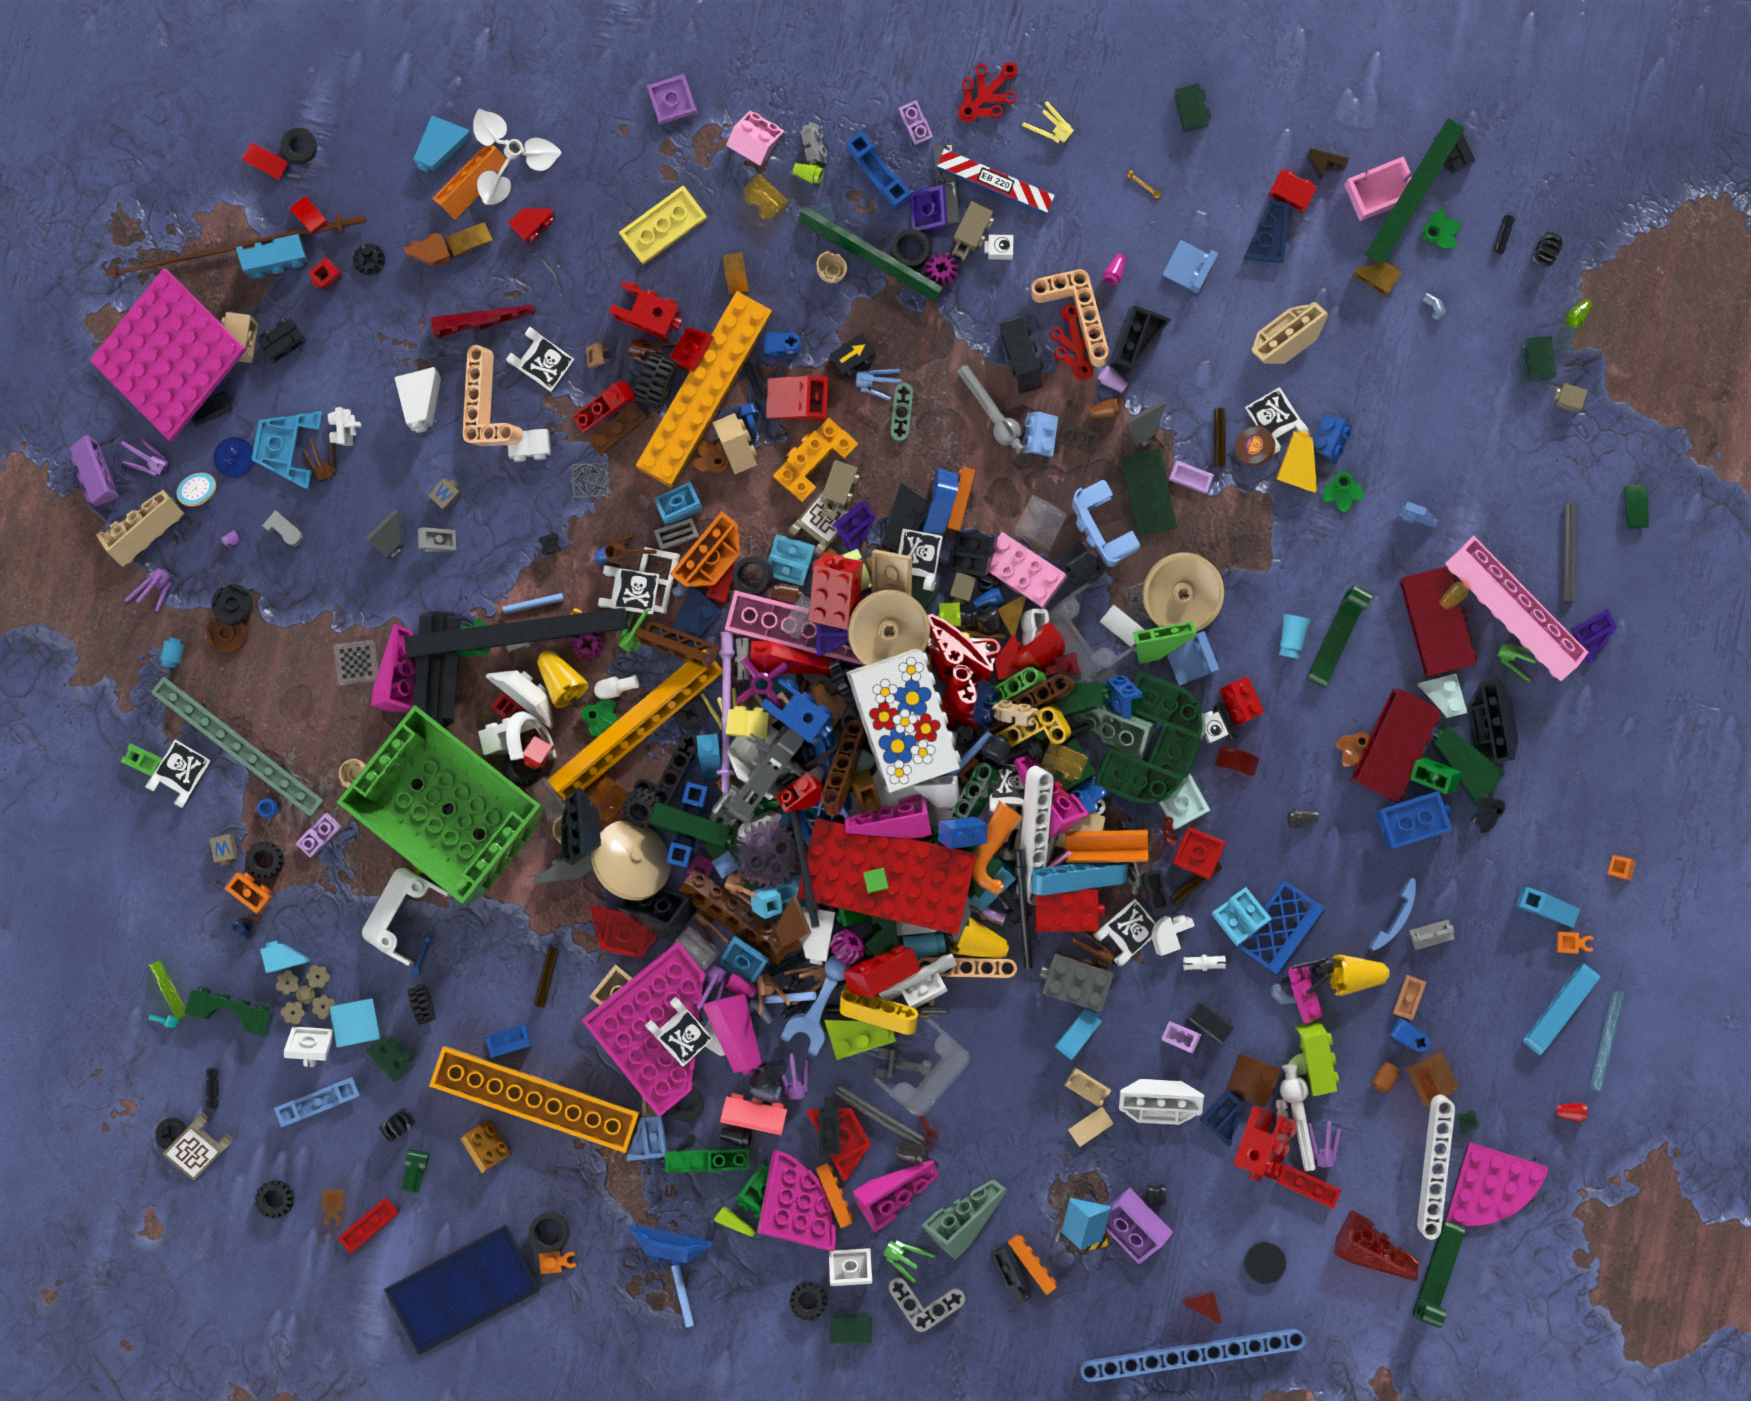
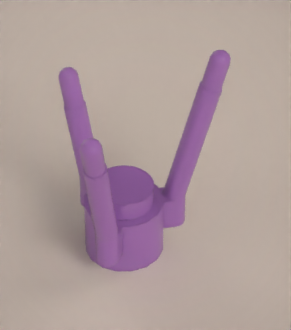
[121,439,169,476]
[125,568,172,611]
[697,965,727,1009]
[776,1054,809,1100]
[1307,1121,1341,1167]

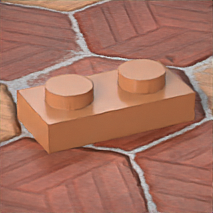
[1392,975,1426,1021]

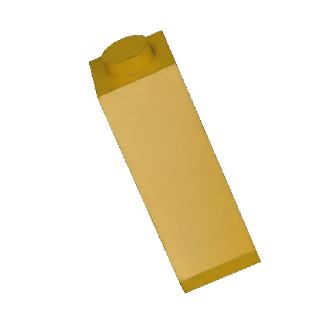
[1276,430,1317,493]

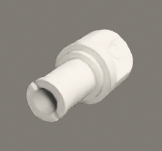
[594,675,639,699]

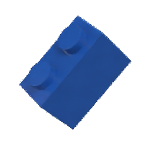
[938,817,988,849]

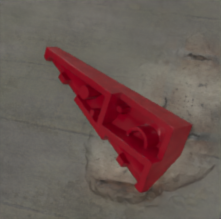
[430,304,536,340]

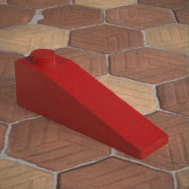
[750,641,833,674]

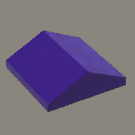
[910,185,948,232]

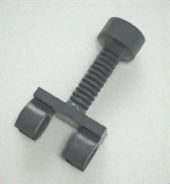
[875,1048,932,1078]

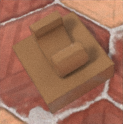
[586,343,610,368]

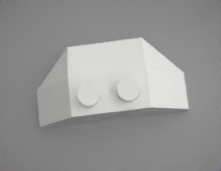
[486,670,553,729]
[1119,1079,1204,1125]

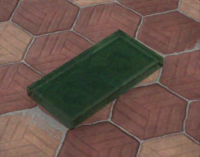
[1120,449,1177,536]

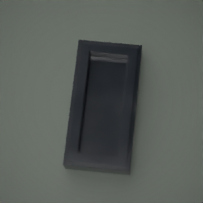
[191,391,233,427]

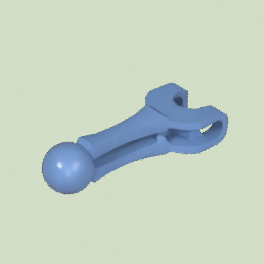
[781,955,851,1057]

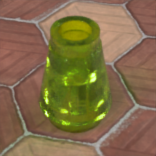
[1565,298,1594,328]

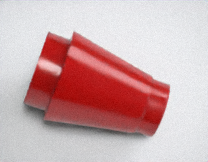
[1557,1102,1587,1123]

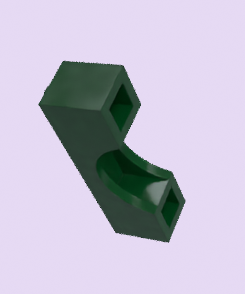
[185,987,275,1037]

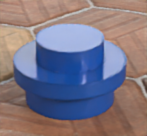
[257,798,278,819]

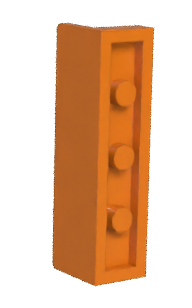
[432,145,510,220]
[1065,830,1148,863]

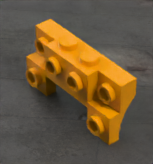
[773,418,858,503]

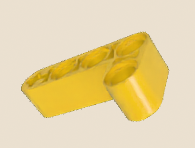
[994,705,1071,747]
[839,984,918,1035]

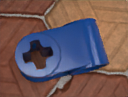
[762,332,802,356]
[1389,1018,1430,1052]

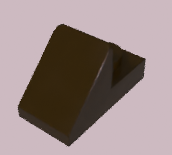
[1306,148,1349,180]

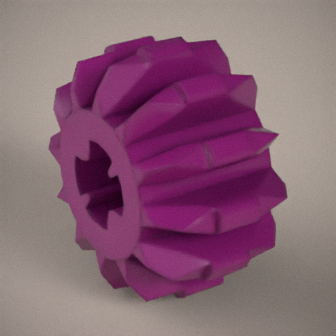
[925,252,959,287]
[829,928,866,965]

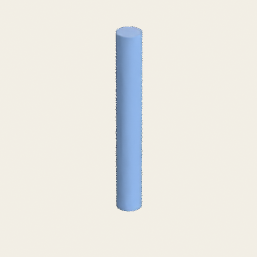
[503,593,564,615]
[763,992,816,1004]
[671,1265,694,1327]

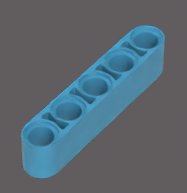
[1032,862,1128,895]
[1523,963,1600,1055]

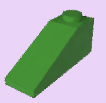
[1133,621,1197,664]

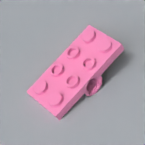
[988,532,1068,609]

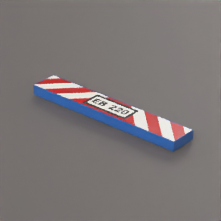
[936,148,1055,215]

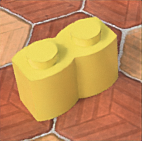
[726,706,771,739]

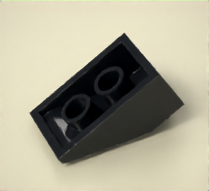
[618,886,696,942]

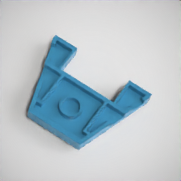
[251,411,323,490]

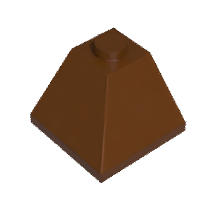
[769,896,811,956]
[1227,1054,1281,1107]

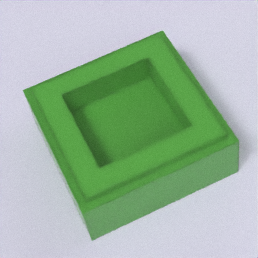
[864,868,889,894]

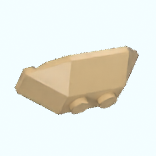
[1252,302,1328,364]

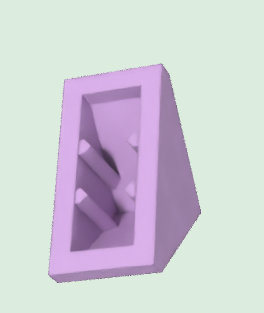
[1161,1021,1201,1054]

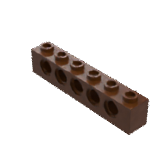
[679,868,786,965]

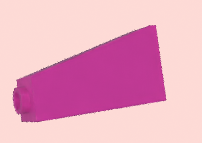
[703,994,762,1075]

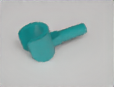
[149,1014,179,1028]

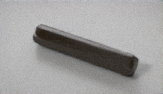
[1214,408,1226,468]
[1170,862,1222,905]
[534,947,559,1008]

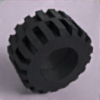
[635,353,677,409]

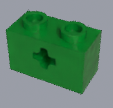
[1410,757,1462,794]

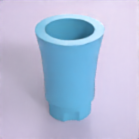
[1279,614,1311,659]
[901,932,946,959]

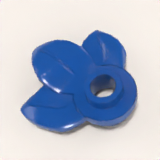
[1068,779,1108,813]

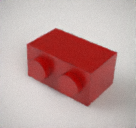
[1268,169,1317,213]

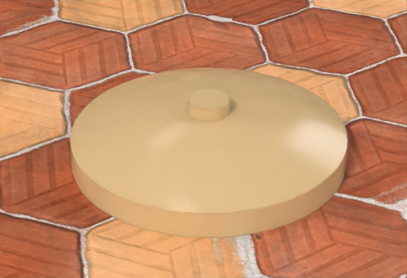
[1142,553,1224,631]
[848,590,930,665]
[591,820,671,900]

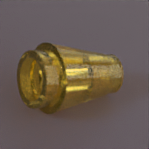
[1439,581,1470,610]

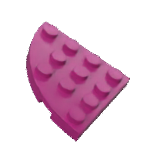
[1445,1142,1549,1226]
[757,1150,836,1251]

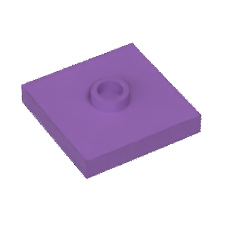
[647,74,697,125]

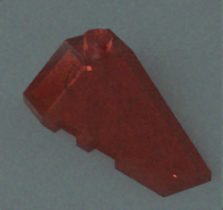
[1334,1210,1419,1281]

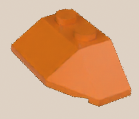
[670,511,741,587]

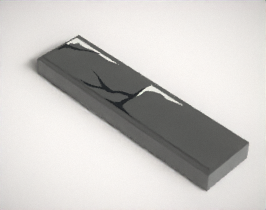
[933,144,959,225]

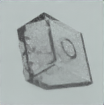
[1013,494,1067,552]

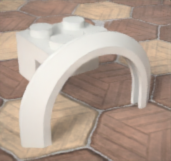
[478,712,556,760]

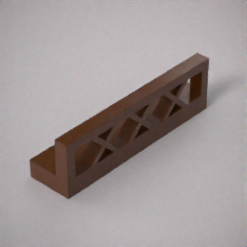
[635,620,721,669]

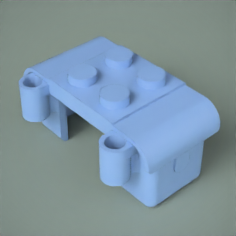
[1072,480,1140,567]

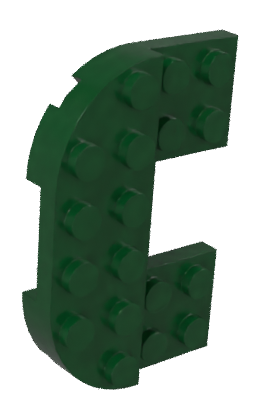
[1094,672,1206,804]

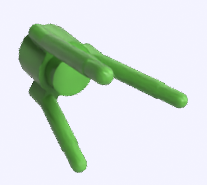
[617,609,657,654]
[1497,642,1536,682]
[883,1240,936,1283]

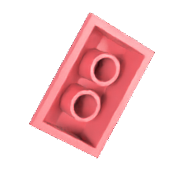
[720,1093,788,1135]

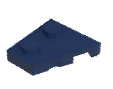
[1199,1090,1243,1147]

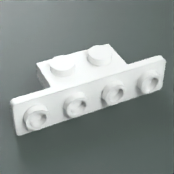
[879,954,957,1008]

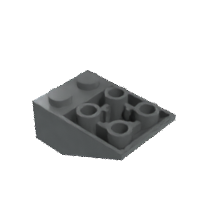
[532,854,594,885]

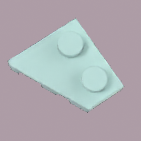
[1417,674,1467,718]

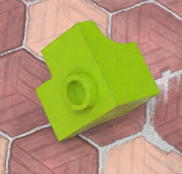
[937,603,961,629]

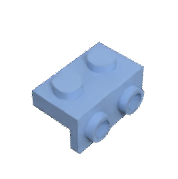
[1022,411,1058,457]

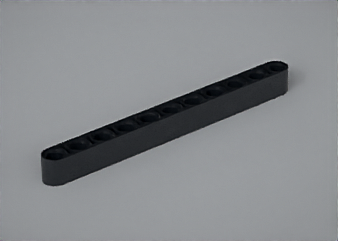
[404,608,628,658]

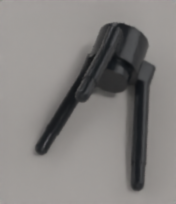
[1282,957,1334,994]

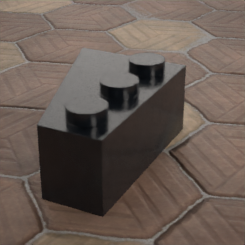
[1109,305,1171,372]
[999,318,1044,394]
[882,483,930,554]

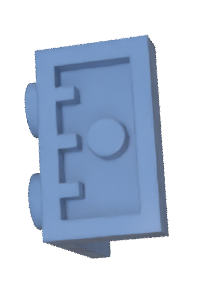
[1163,240,1218,294]
[1167,631,1219,686]

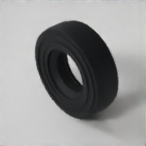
[280,128,317,165]
[668,1085,704,1122]

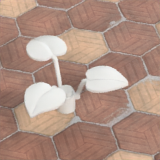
[473,109,561,205]

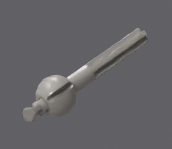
[957,365,1026,455]

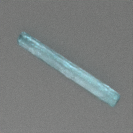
[1590,991,1625,1091]

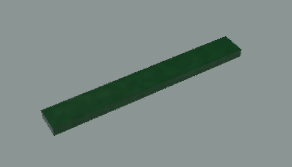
[1365,118,1465,265]
[798,206,943,302]

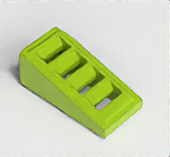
[713,1206,756,1237]

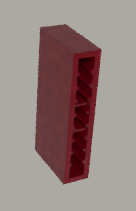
[1399,566,1478,678]
[1350,688,1442,803]

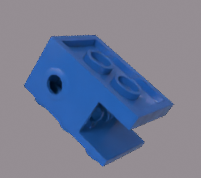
[761,679,835,745]
[1375,791,1452,850]

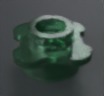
[1456,1110,1480,1133]

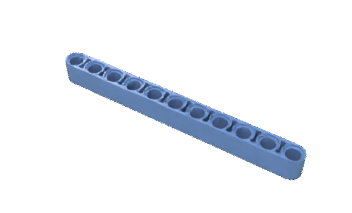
[1080,1329,1306,1382]

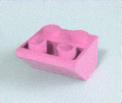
[726,111,784,166]

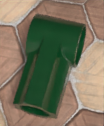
[401,1149,430,1193]

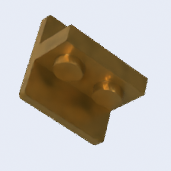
[460,1120,511,1173]

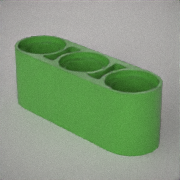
[987,667,1046,705]

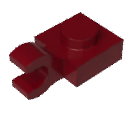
[1043,653,1080,677]

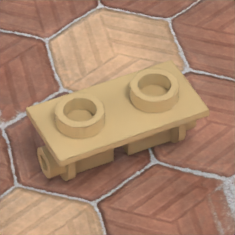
[992,700,1038,727]

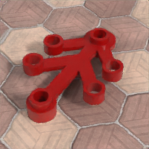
[958,62,1018,123]
[1049,304,1100,381]

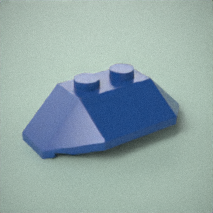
[630,1224,713,1266]

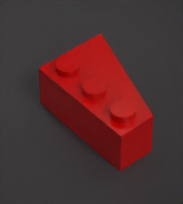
[843,945,921,998]

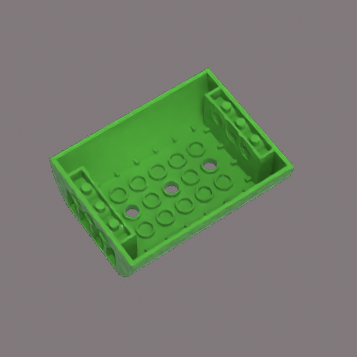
[337,705,543,904]

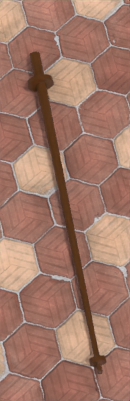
[105,214,367,279]

